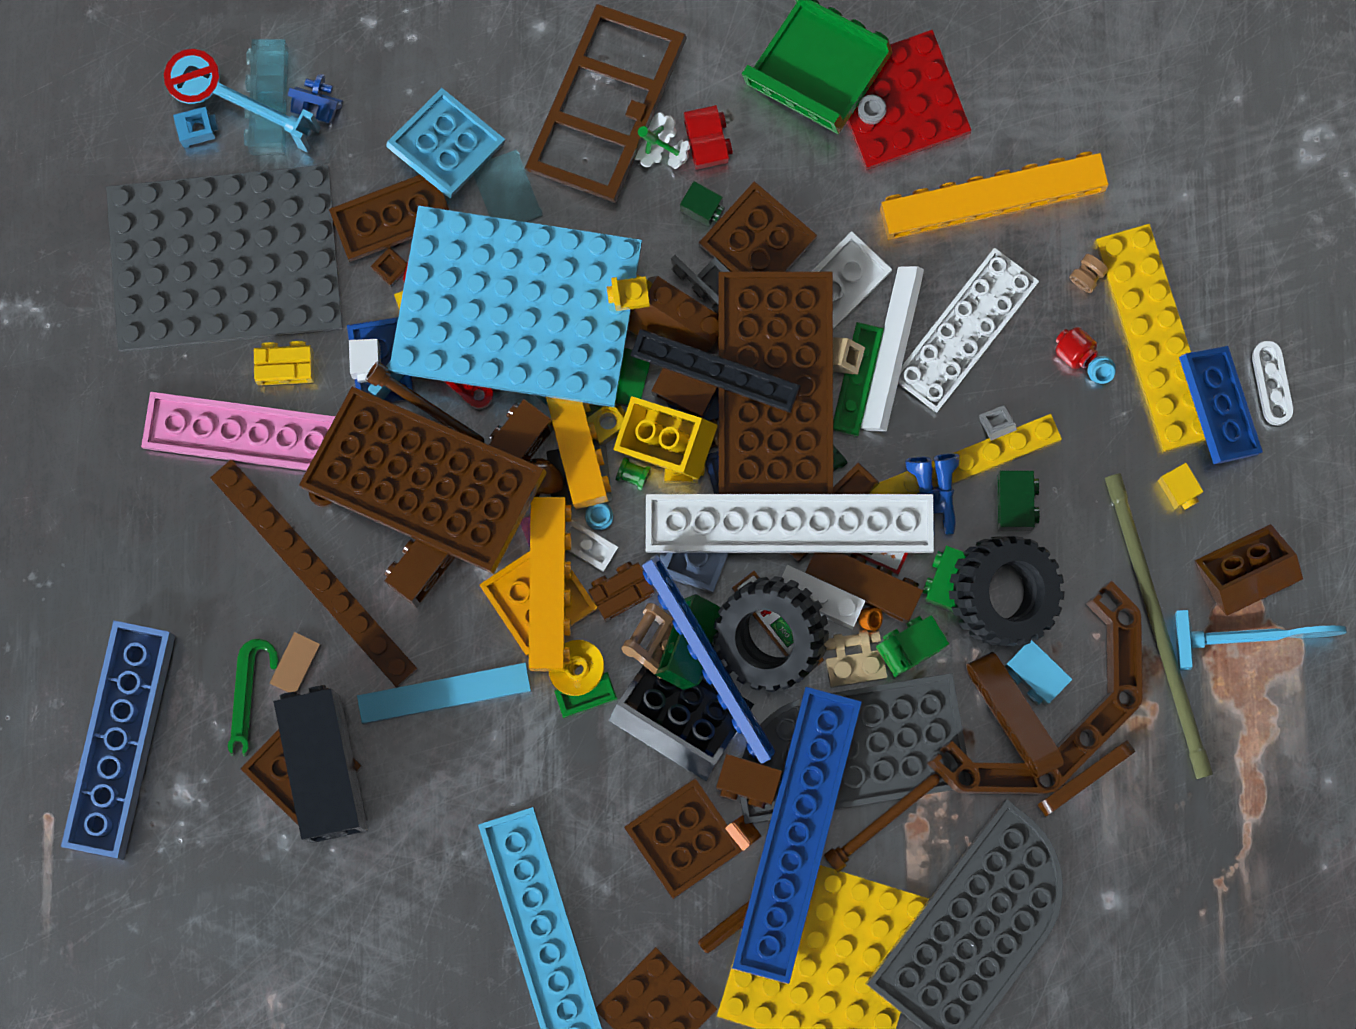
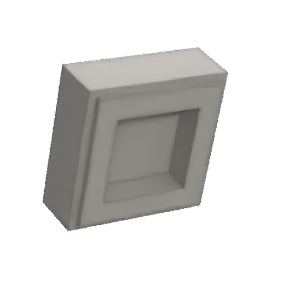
[979,405,1017,440]

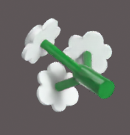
[635,112,691,169]

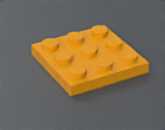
[479,551,598,656]

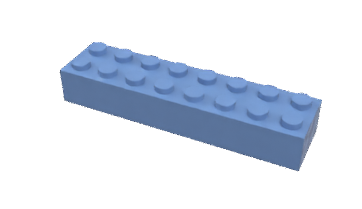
[61,620,175,860]

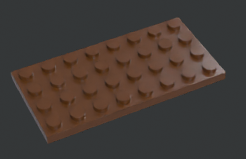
[719,272,833,494]
[299,386,547,574]

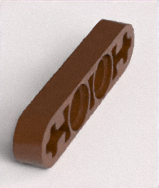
[1037,740,1136,817]

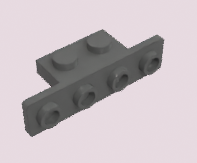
[671,255,730,315]

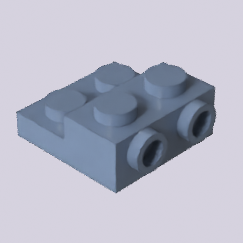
[660,553,729,593]

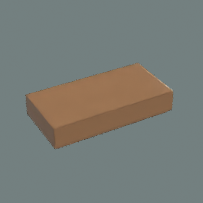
[269,632,321,694]

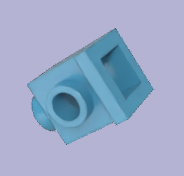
[173,107,219,148]

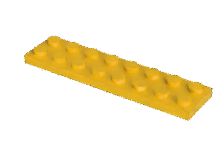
[1095,223,1206,453]

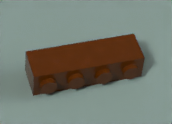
[805,553,923,624]

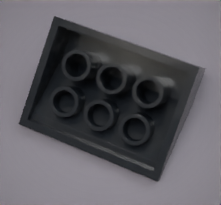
[609,665,754,781]

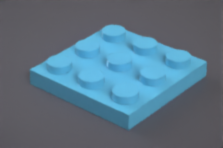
[386,88,505,199]

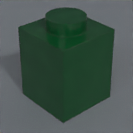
[680,181,725,227]

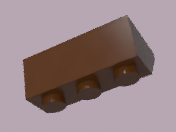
[628,276,719,352]
[1195,524,1303,616]

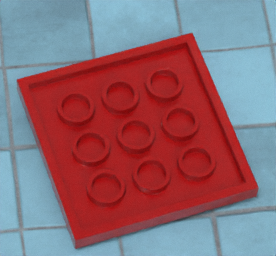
[848,29,972,171]

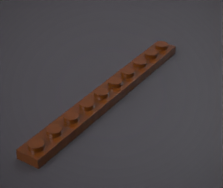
[210,460,418,688]

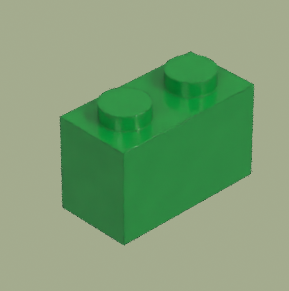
[922,545,966,613]

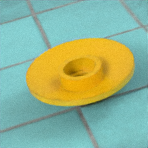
[548,640,605,696]

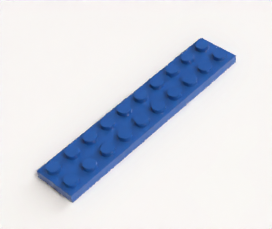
[732,687,861,984]

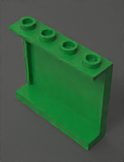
[741,0,893,135]

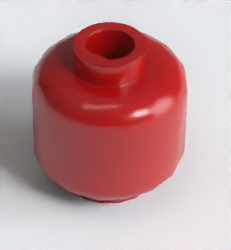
[1056,327,1098,369]

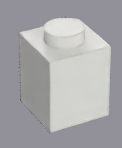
[349,339,381,383]

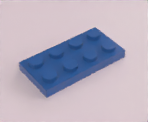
[1179,346,1263,464]

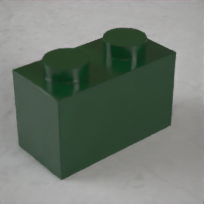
[997,471,1040,531]

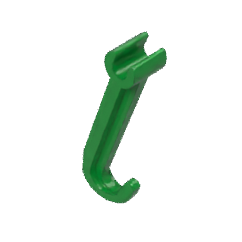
[227,639,278,757]

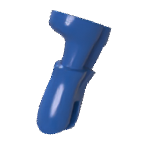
[905,453,960,535]

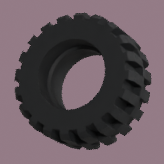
[949,536,1065,646]
[713,576,829,692]

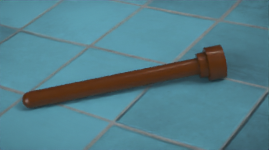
[365,361,484,443]
[824,774,940,873]

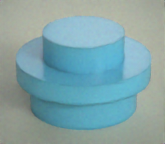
[1087,356,1116,384]
[585,503,613,530]

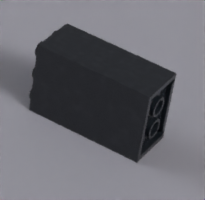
[273,685,368,844]

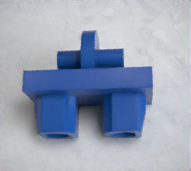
[288,74,343,123]

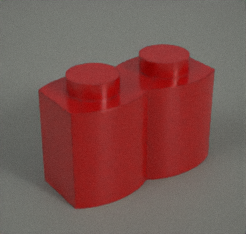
[683,105,733,170]

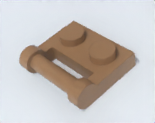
[621,603,673,678]

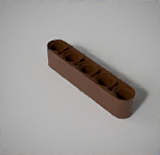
[966,652,1064,778]

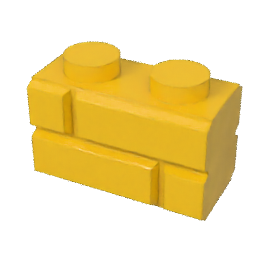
[254,341,315,386]

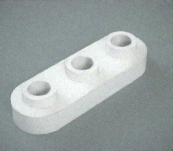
[1252,341,1293,426]

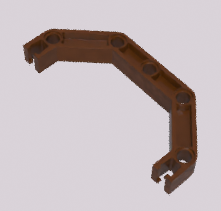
[927,581,1143,794]

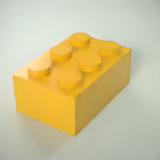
[613,396,718,479]

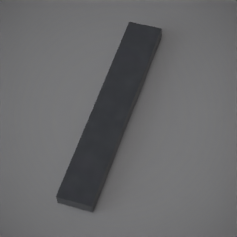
[630,329,801,413]

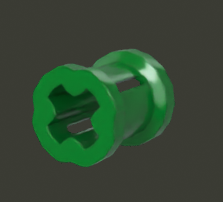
[615,457,651,491]

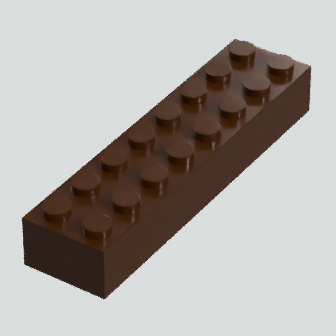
[384,399,554,608]

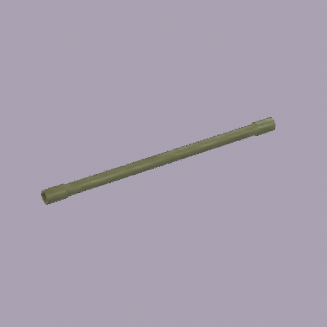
[1105,473,1213,779]

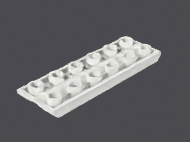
[898,248,1039,413]

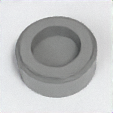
[858,95,886,124]

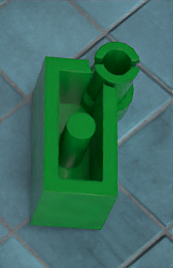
[876,615,949,677]

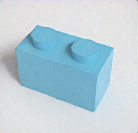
[1004,640,1072,706]

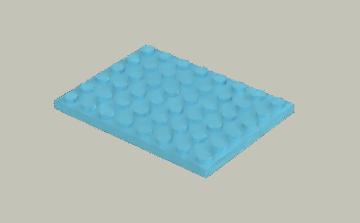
[389,206,642,407]

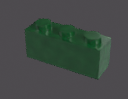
[655,594,721,690]

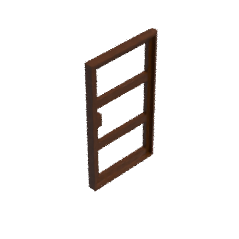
[524,4,687,203]

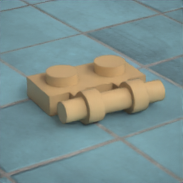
[824,630,887,688]

